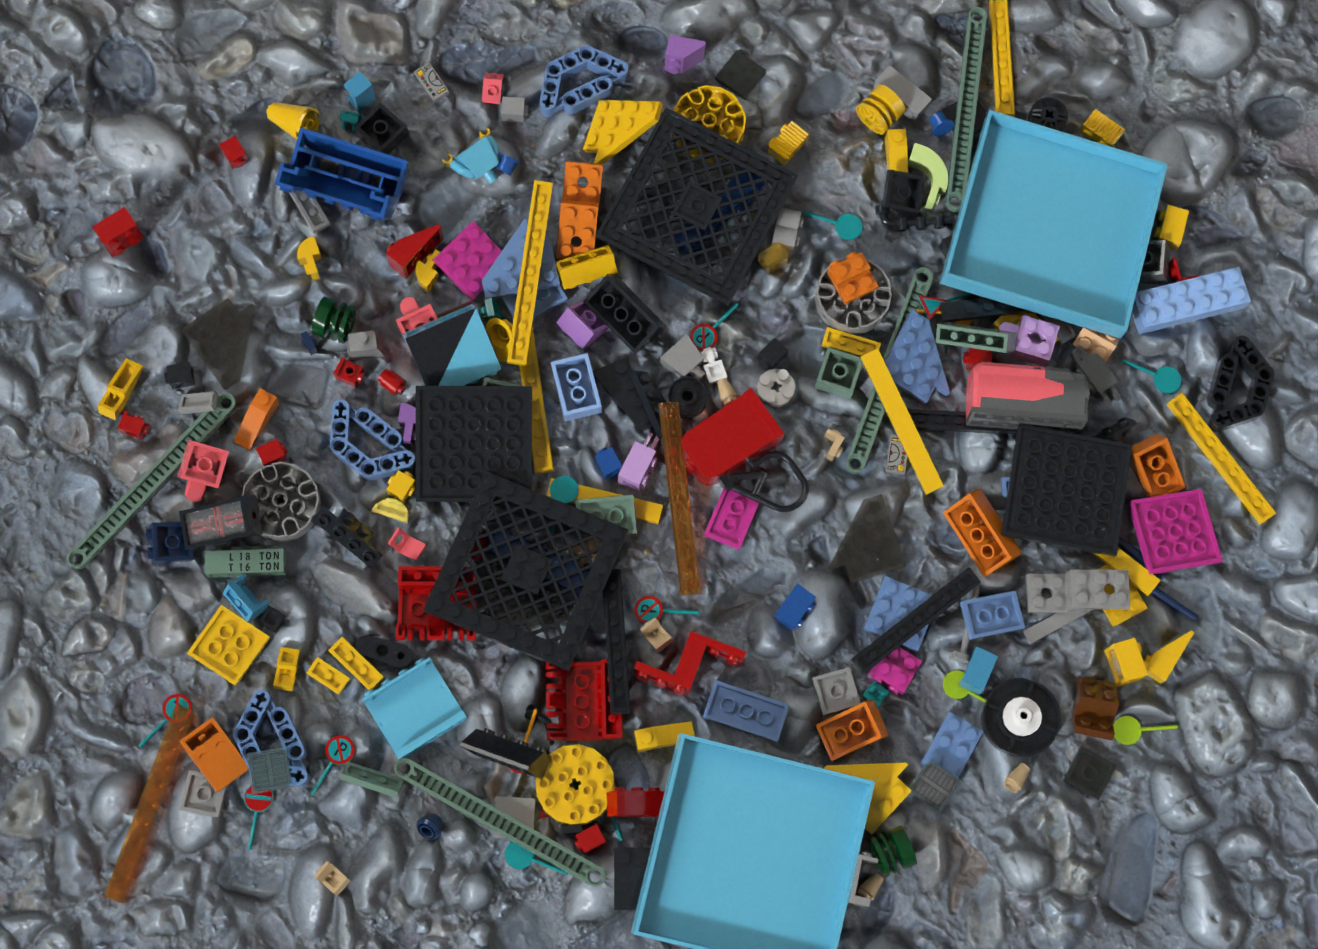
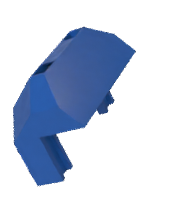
[275,127,408,221]

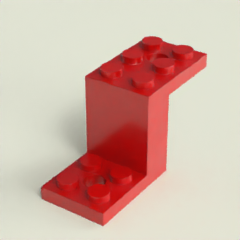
[634,631,746,696]

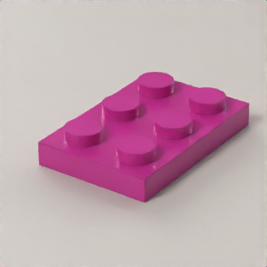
[704,489,759,551]

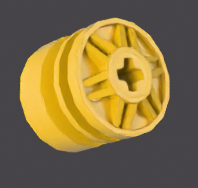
[856,84,905,135]

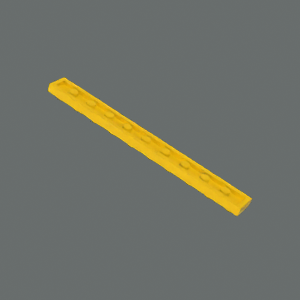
[507,180,553,366]

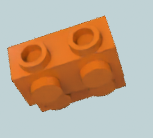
[827,252,879,305]

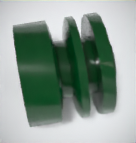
[312,296,356,344]
[869,826,917,877]

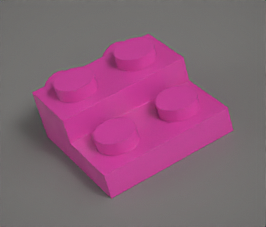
[868,647,922,695]

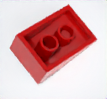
[386,225,444,279]

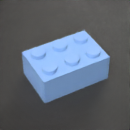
[551,353,602,422]

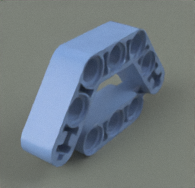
[540,45,628,117]
[330,399,416,481]
[233,689,310,787]

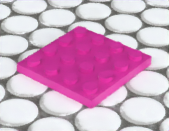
[1128,489,1223,574]

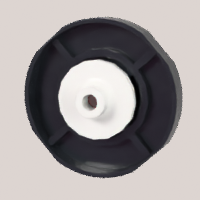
[981,678,1061,757]

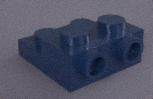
[146,522,194,564]

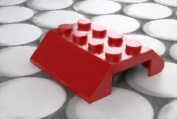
[396,566,478,641]
[546,659,622,742]

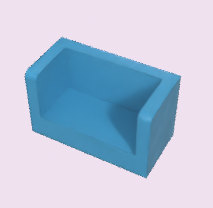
[344,72,376,113]
[223,574,270,622]
[958,646,998,695]

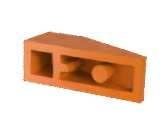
[233,388,280,451]

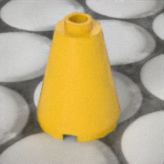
[266,102,320,140]

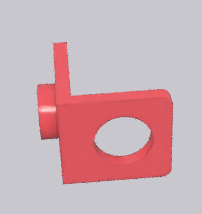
[482,72,504,104]
[388,528,427,561]

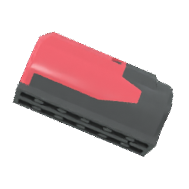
[966,362,1090,434]

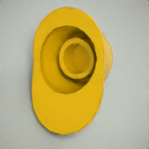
[486,318,513,362]

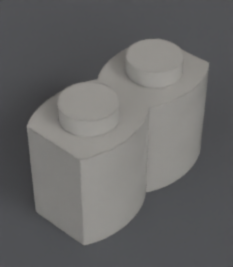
[771,208,804,251]

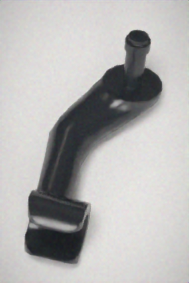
[524,704,556,745]

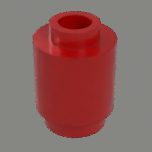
[378,369,407,396]

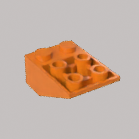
[180,717,249,793]

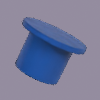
[929,112,954,137]
[496,152,521,176]

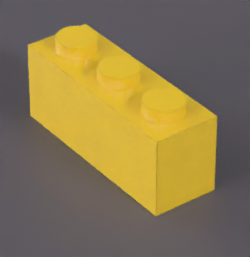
[555,245,618,290]

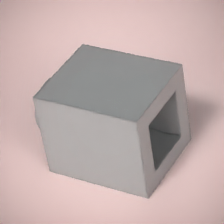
[501,97,528,122]

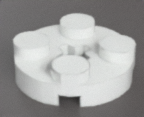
[757,369,795,407]

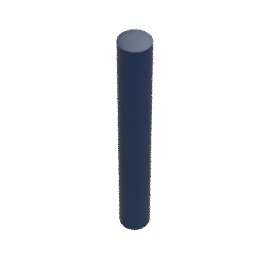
[1151,587,1199,622]

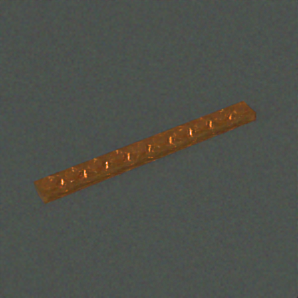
[658,402,701,596]
[104,705,195,903]

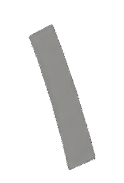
[1023,609,1093,644]

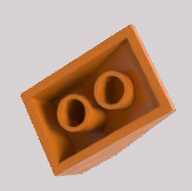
[1130,433,1186,498]
[816,700,890,761]

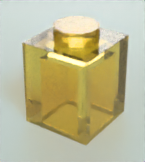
[758,243,789,275]

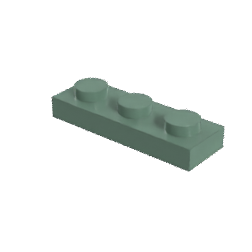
[340,762,404,798]

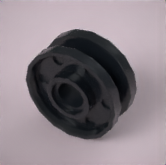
[668,376,708,419]

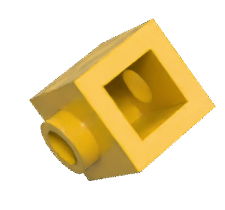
[386,470,416,503]

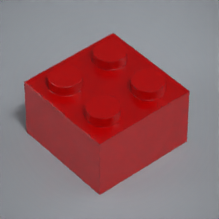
[92,207,144,257]

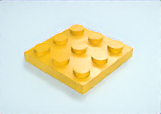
[187,605,270,686]

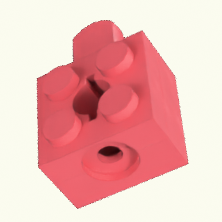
[396,297,438,352]
[177,440,229,502]

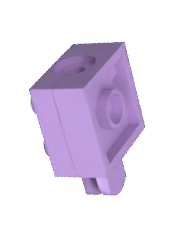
[998,315,1060,367]
[618,432,660,494]

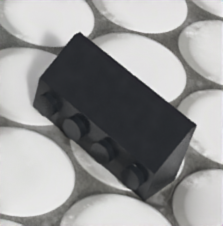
[583,274,666,354]
[459,728,551,779]

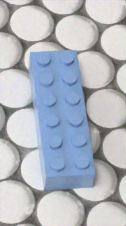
[1132,267,1251,334]

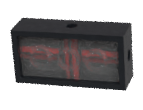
[179,495,263,550]

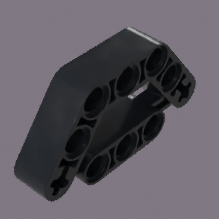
[1207,336,1274,432]

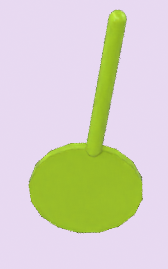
[943,670,986,703]
[1113,716,1178,745]

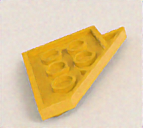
[583,100,663,164]
[823,763,912,835]

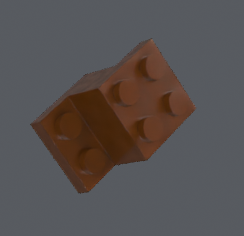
[1071,676,1119,741]

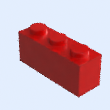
[606,787,664,817]

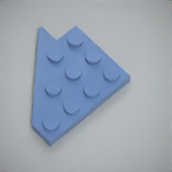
[482,219,560,299]
[884,310,950,404]

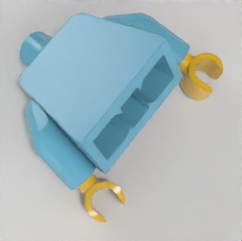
[442,128,500,184]

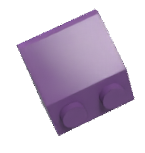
[664,35,706,74]
[556,299,609,349]

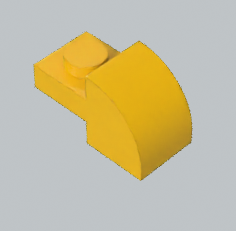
[297,236,322,280]
[416,250,440,293]

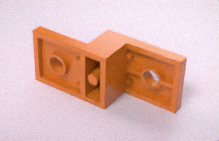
[556,161,603,259]

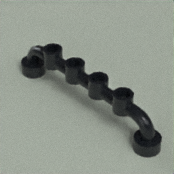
[875,204,958,232]

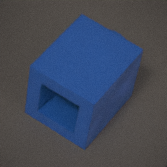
[595,447,622,479]

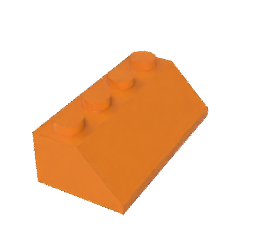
[943,489,1022,577]

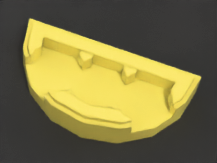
[371,498,409,523]

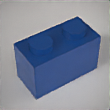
[774,583,816,631]

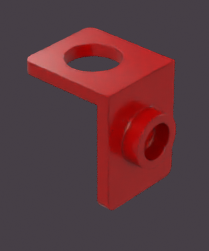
[1169,258,1199,283]

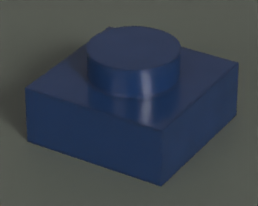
[300,331,318,355]

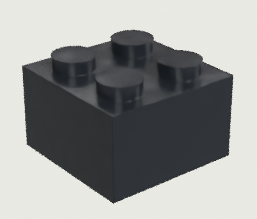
[354,103,409,155]

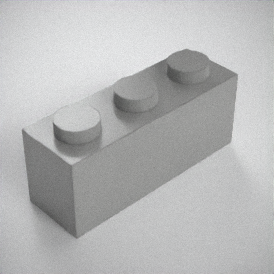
[873,65,932,121]

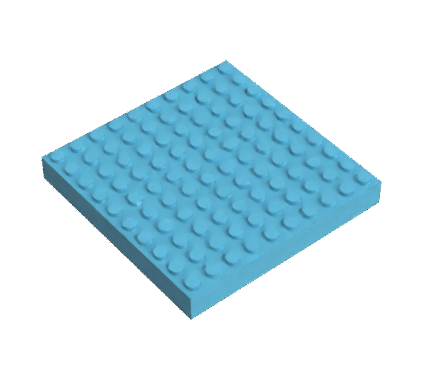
[940,110,1168,339]
[631,733,875,949]

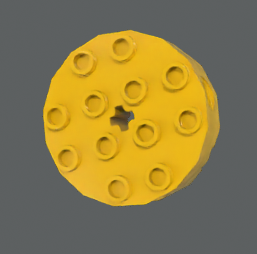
[673,85,746,163]
[535,744,615,825]

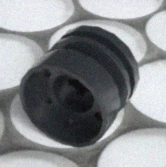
[1025,97,1068,132]

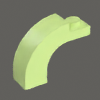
[908,143,948,210]

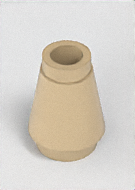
[717,378,739,406]
[1004,763,1030,793]
[856,872,884,901]

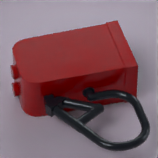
[681,388,809,512]

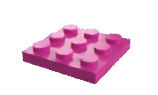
[433,221,502,301]

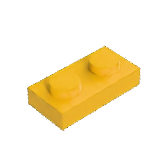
[306,657,350,695]

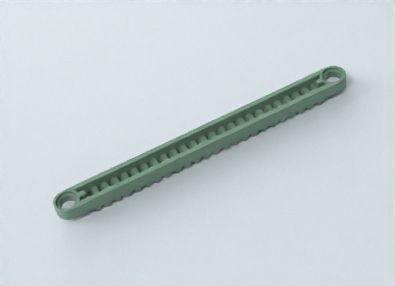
[946,7,987,212]
[845,267,933,474]
[67,393,237,570]
[394,758,606,887]

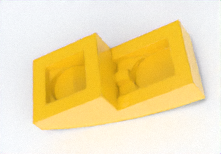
[273,647,300,692]

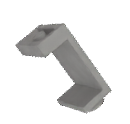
[847,852,878,908]

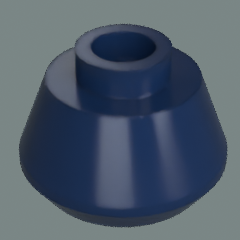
[416,814,443,840]

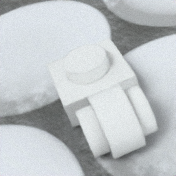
[700,347,727,385]

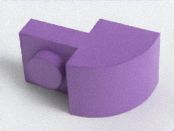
[398,403,416,446]

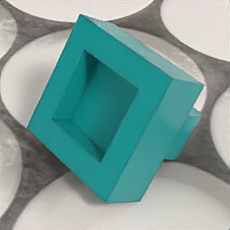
[339,110,362,131]
[478,298,502,320]
[862,680,890,708]

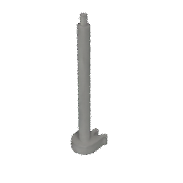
[949,584,980,663]

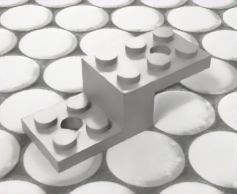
[1025,570,1130,613]

